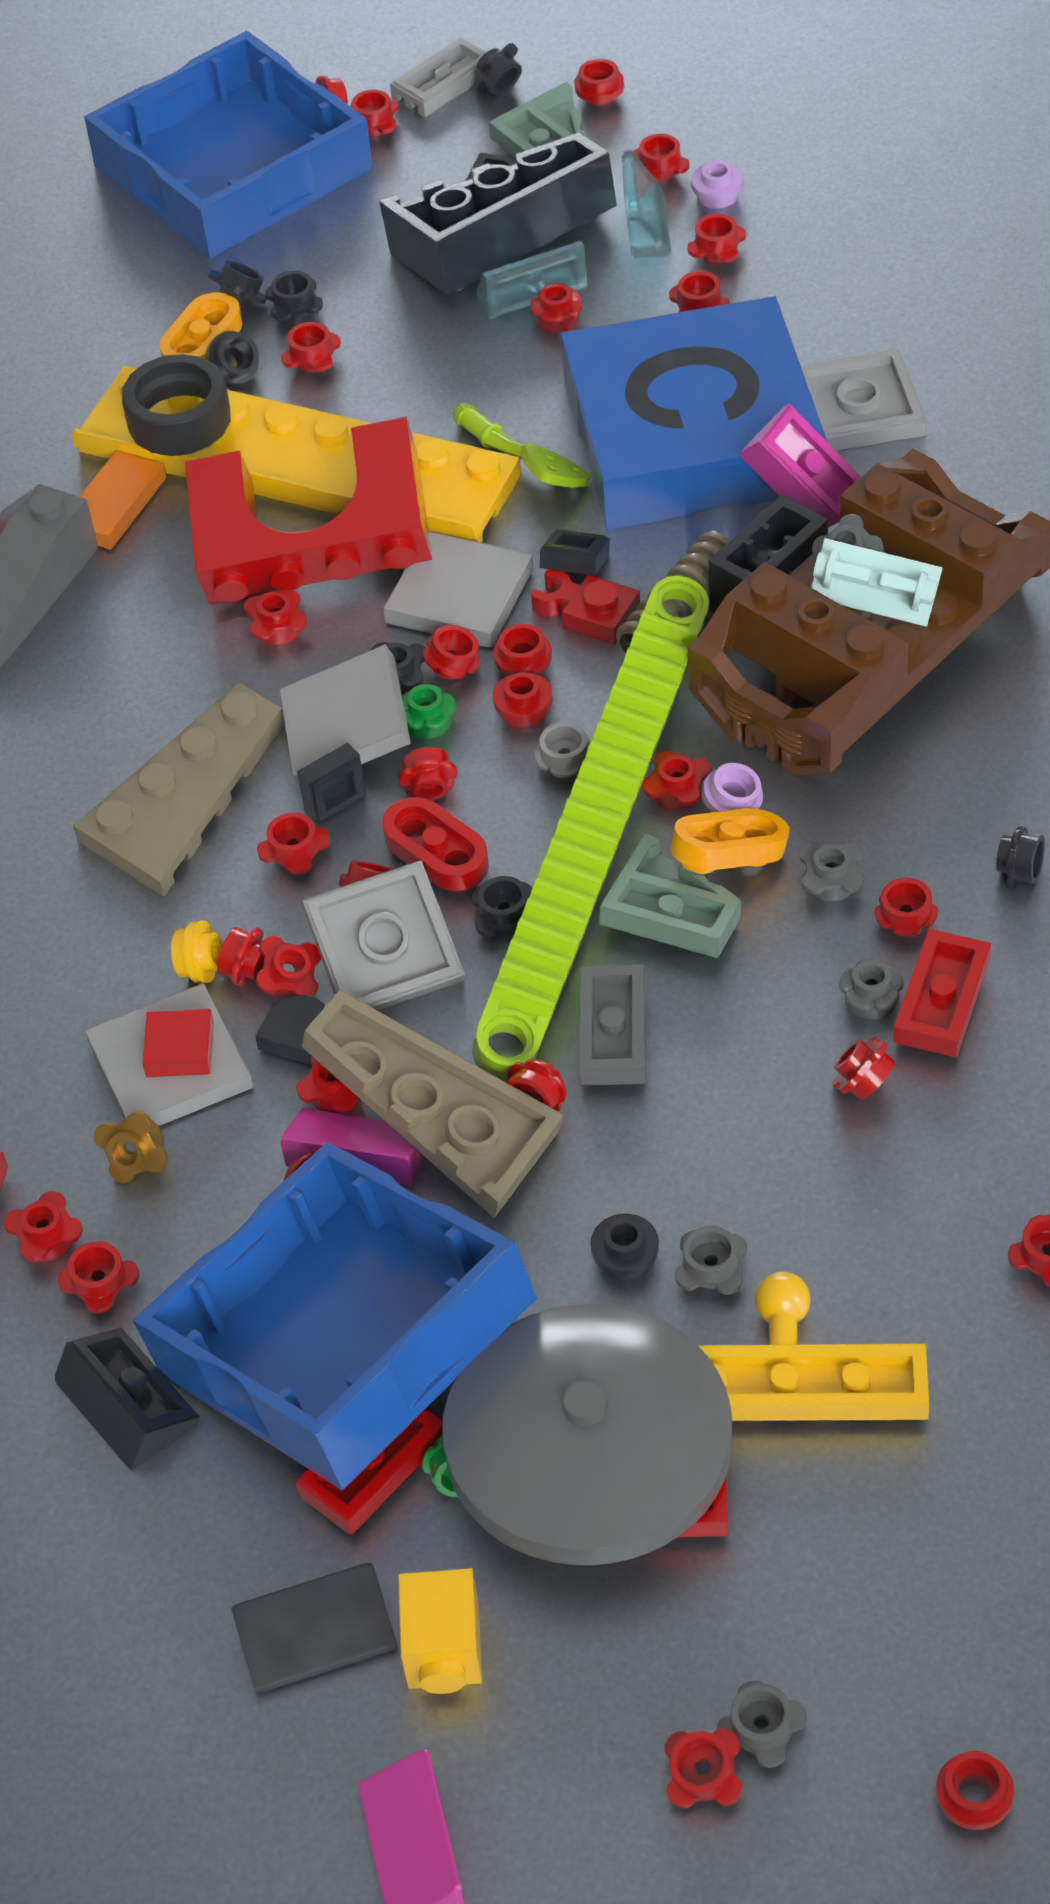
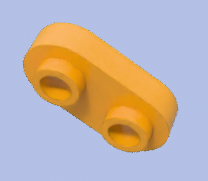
[159,292,242,359]
[670,808,790,874]

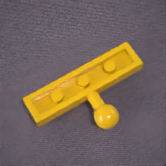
[698,1271,929,1421]

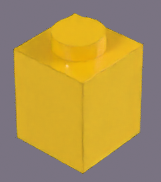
[399,1568,482,1694]

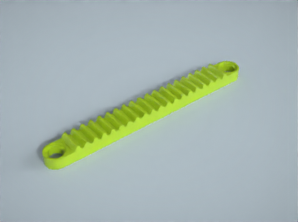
[472,575,709,1081]

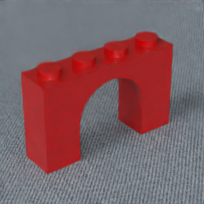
[185,416,432,604]

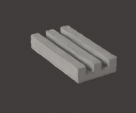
[390,37,486,117]

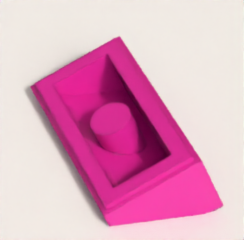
[740,404,861,528]
[280,1108,423,1187]
[358,1749,465,1904]

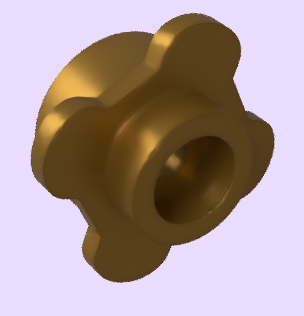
[94,1111,168,1183]

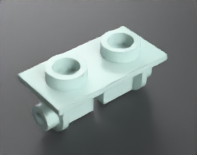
[811,538,943,627]

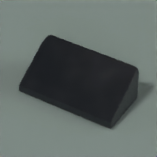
[55,1327,200,1468]
[231,1562,398,1694]

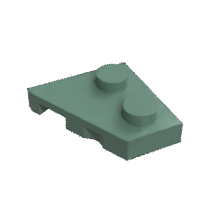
[489,82,587,158]
[599,833,741,958]

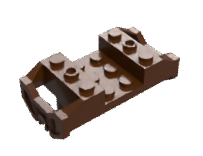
[687,449,1050,776]

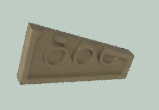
[73,682,285,897]
[302,990,564,1218]

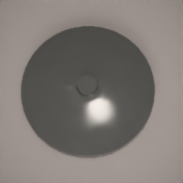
[442,1304,732,1565]

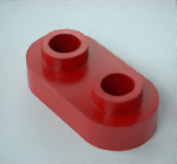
[382,797,489,891]

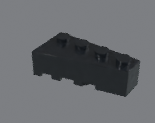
[379,133,617,295]

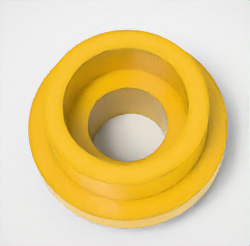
[171,920,223,984]

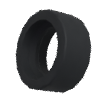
[122,354,231,456]

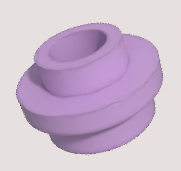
[691,160,743,208]
[701,763,763,812]

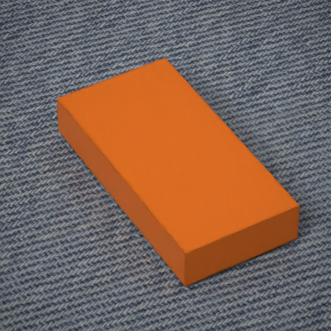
[79,450,167,550]

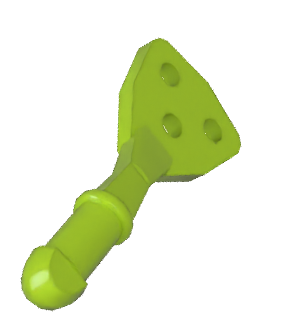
[453,402,592,488]

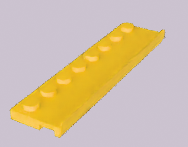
[72,366,522,543]

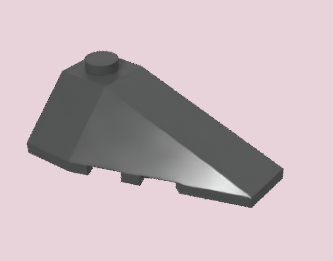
[0,484,99,669]

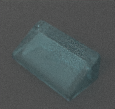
[621,150,671,259]
[476,241,587,319]

